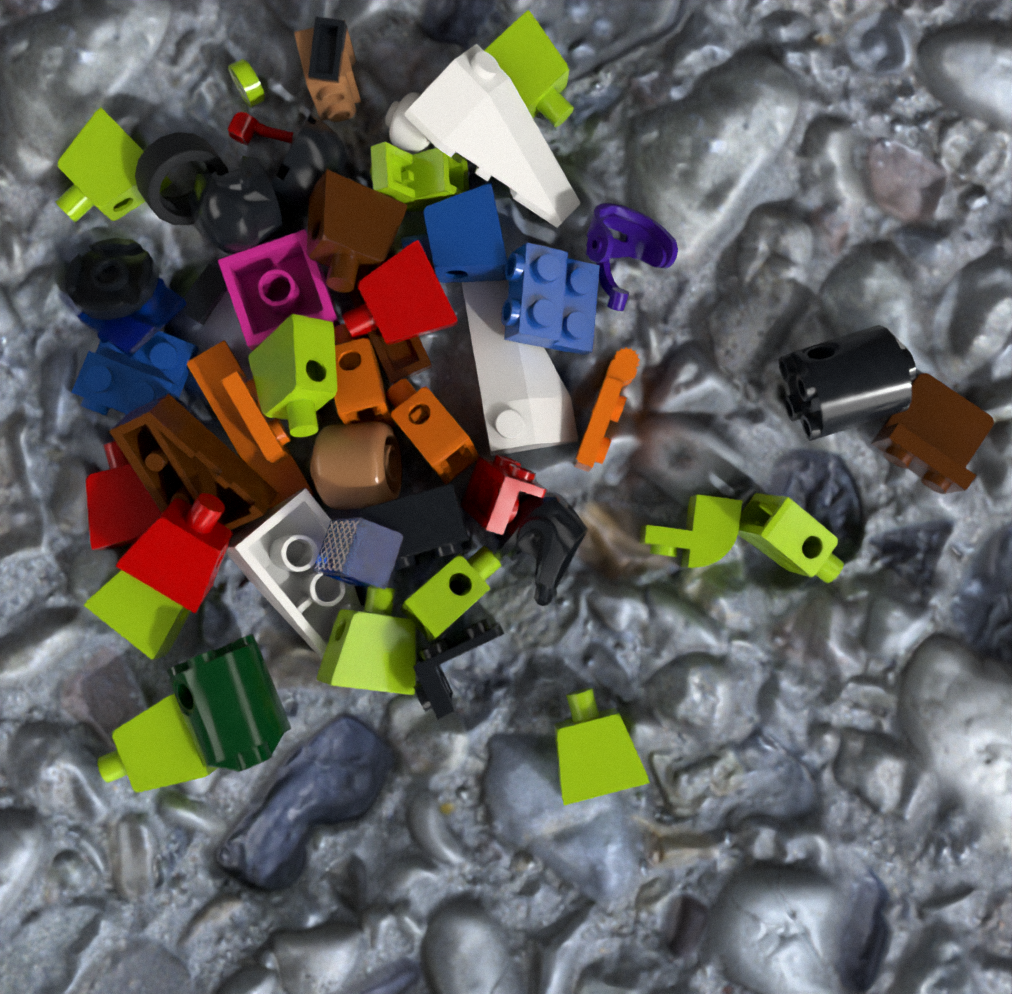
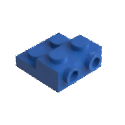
[501,242,600,355]
[71,317,199,417]

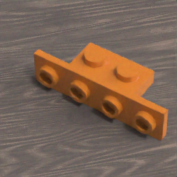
[187,340,315,509]

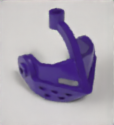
[586,203,678,311]

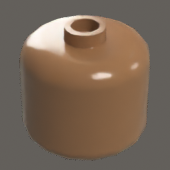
[310,421,403,510]

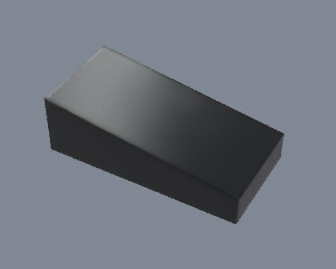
[308,16,347,83]
[176,264,228,326]

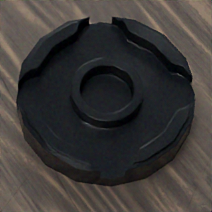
[65,238,158,320]

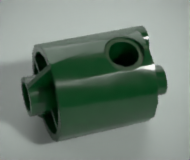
[166,634,292,772]

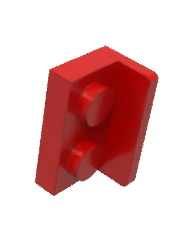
[461,454,547,535]

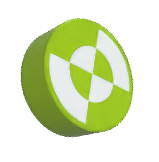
[228,59,265,108]

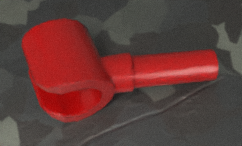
[227,112,294,145]

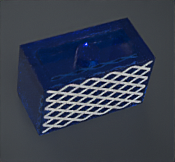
[313,518,403,590]

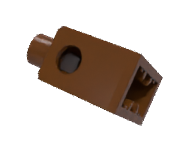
[307,169,407,292]

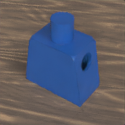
[401,183,508,283]

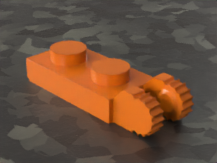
[573,347,640,472]

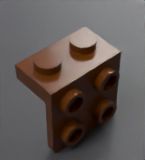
[871,373,994,494]

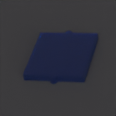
[77,278,187,358]

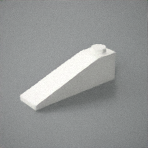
[404,44,581,228]
[461,280,579,456]
[226,488,364,659]

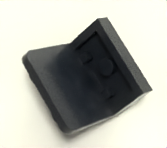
[413,618,505,719]

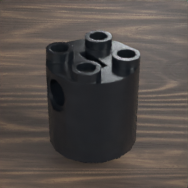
[778,325,916,441]

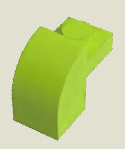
[370,142,469,212]
[639,494,743,568]

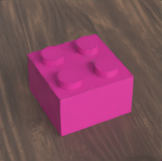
[218,229,342,351]

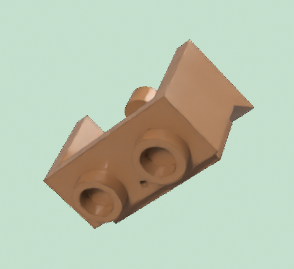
[294,21,361,122]

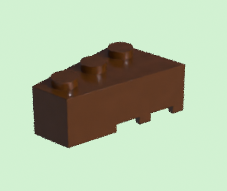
[109,393,278,530]

